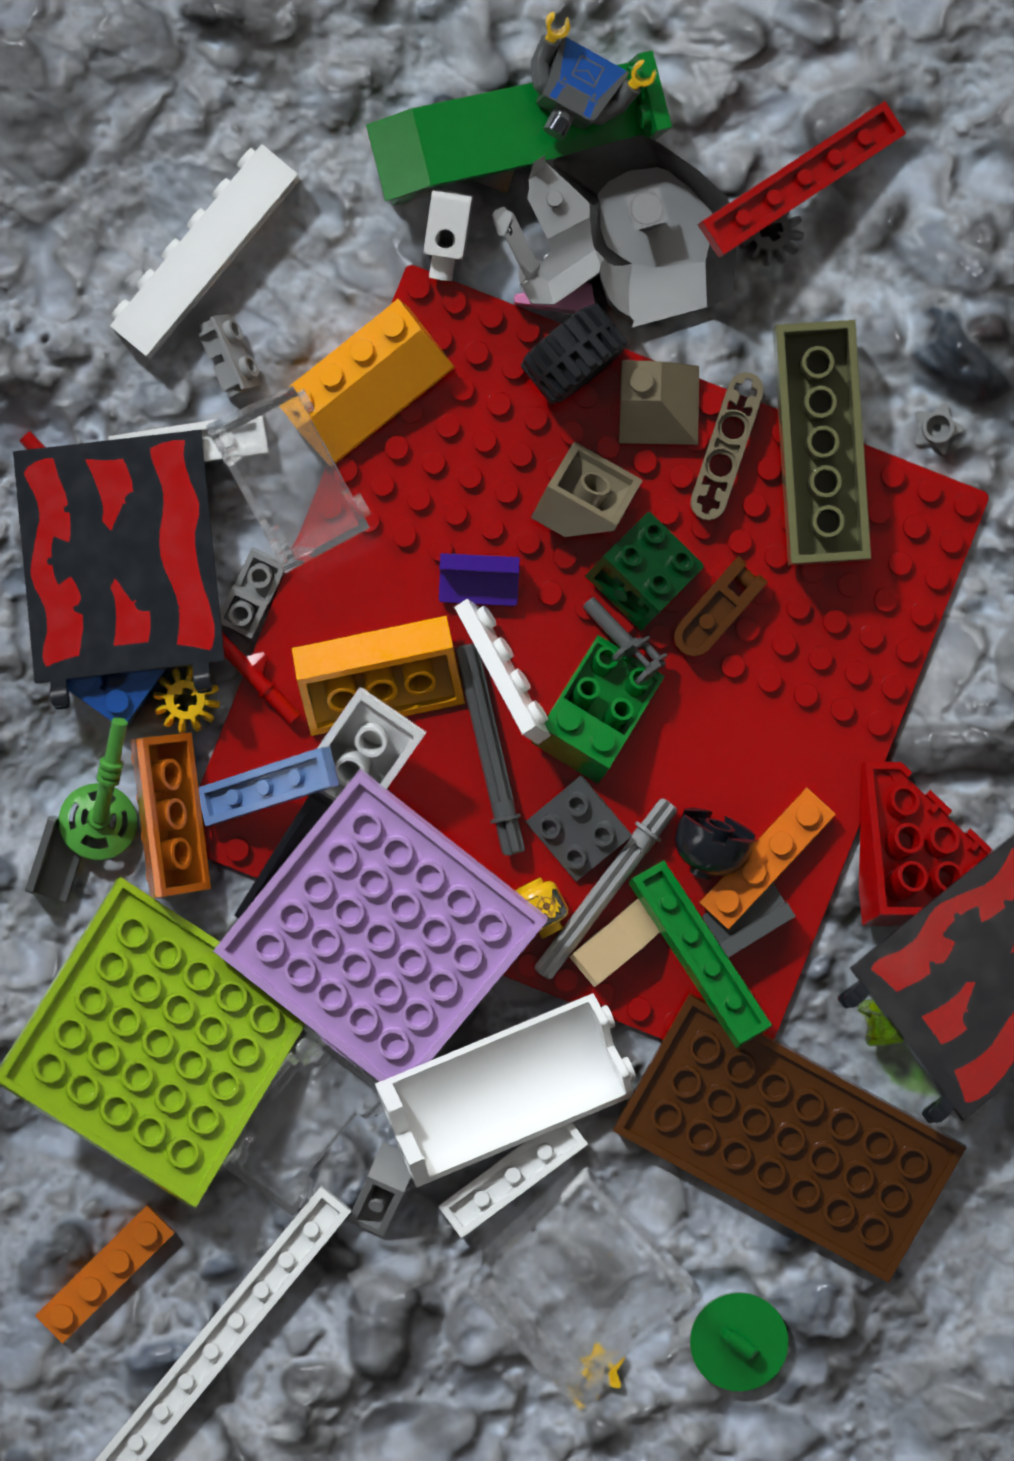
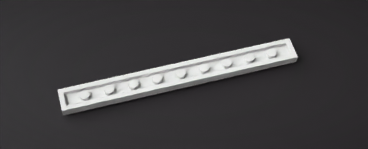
[95,1185,352,1461]

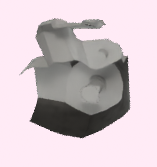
[492,135,737,327]

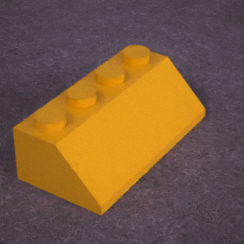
[275,299,455,466]
[292,616,465,736]

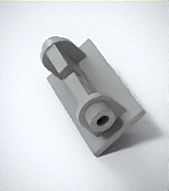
[198,314,261,398]

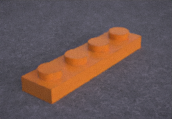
[699,788,836,931]
[35,1204,176,1344]

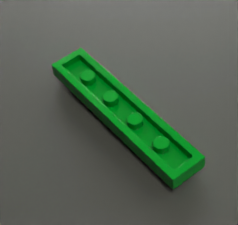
[628,861,772,1048]

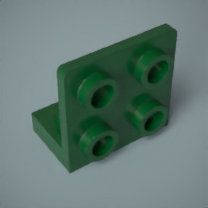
[585,512,704,631]

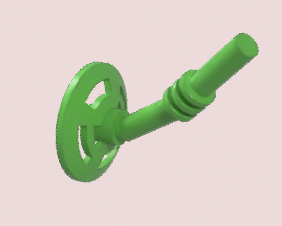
[58,718,137,861]

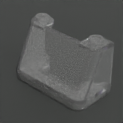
[206,386,371,573]
[222,1025,384,1216]

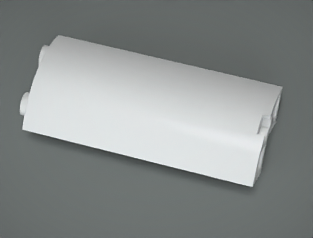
[375,993,636,1188]

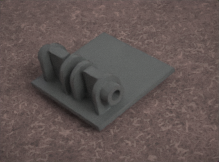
[525,775,632,881]

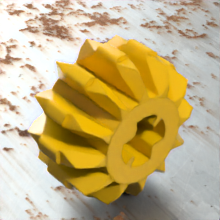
[153,667,221,733]

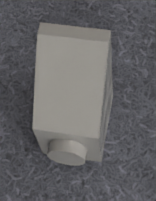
[348,1142,411,1237]

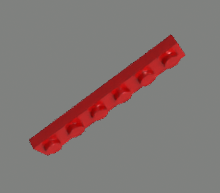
[697,101,906,258]

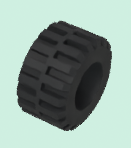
[521,304,628,404]

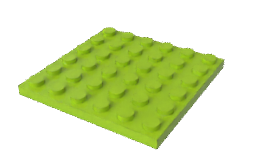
[0,877,306,1208]

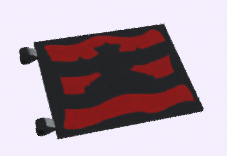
[13,430,225,710]
[838,834,1014,1124]

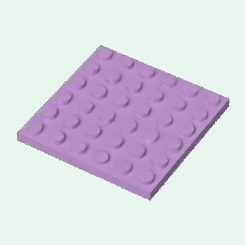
[213,769,548,1082]

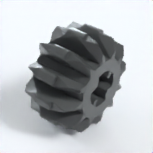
[739,211,804,267]

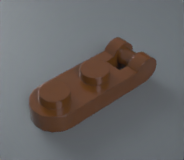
[674,556,768,657]

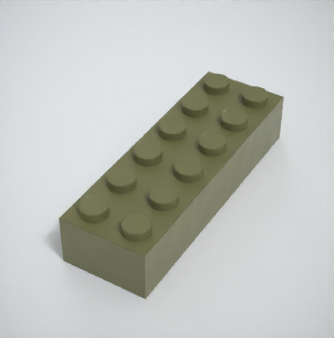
[773,320,871,566]

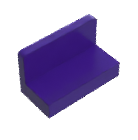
[439,553,520,606]

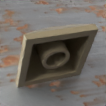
[619,360,699,445]
[531,442,643,537]

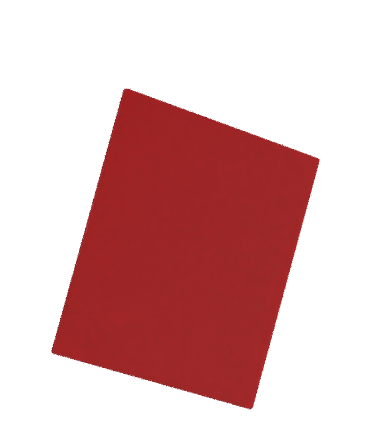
[199,265,989,1039]

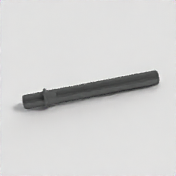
[455,644,525,856]

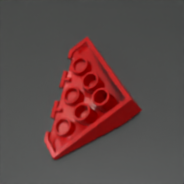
[858,761,992,926]

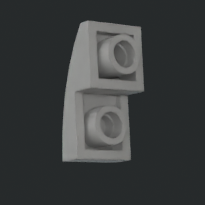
[220,547,288,639]

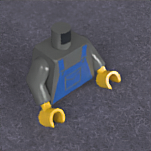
[531,12,656,140]

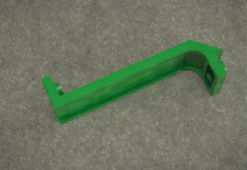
[366,50,672,206]

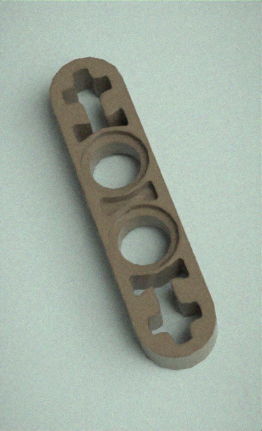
[690,372,764,521]

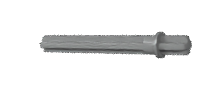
[535,798,677,980]

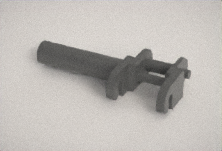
[583,597,668,686]

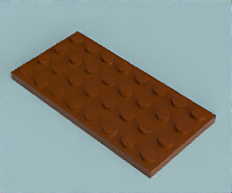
[613,992,967,1283]

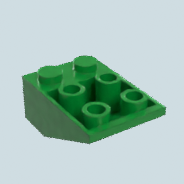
[531,635,665,784]

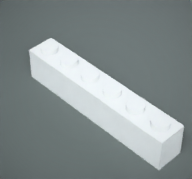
[110,144,300,360]

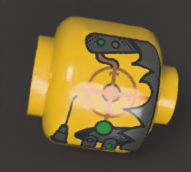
[515,877,569,939]

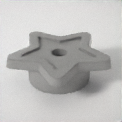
[915,403,964,454]

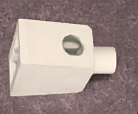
[423,189,474,281]

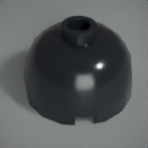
[675,807,756,880]

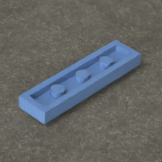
[199,747,339,826]

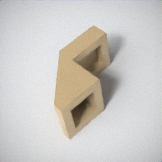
[569,899,660,987]

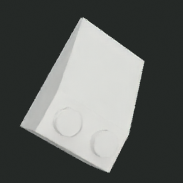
[317,687,426,801]

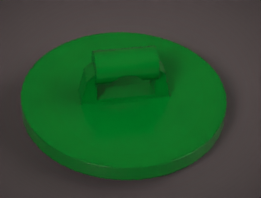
[690,1292,788,1391]

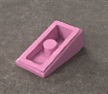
[514,283,595,314]

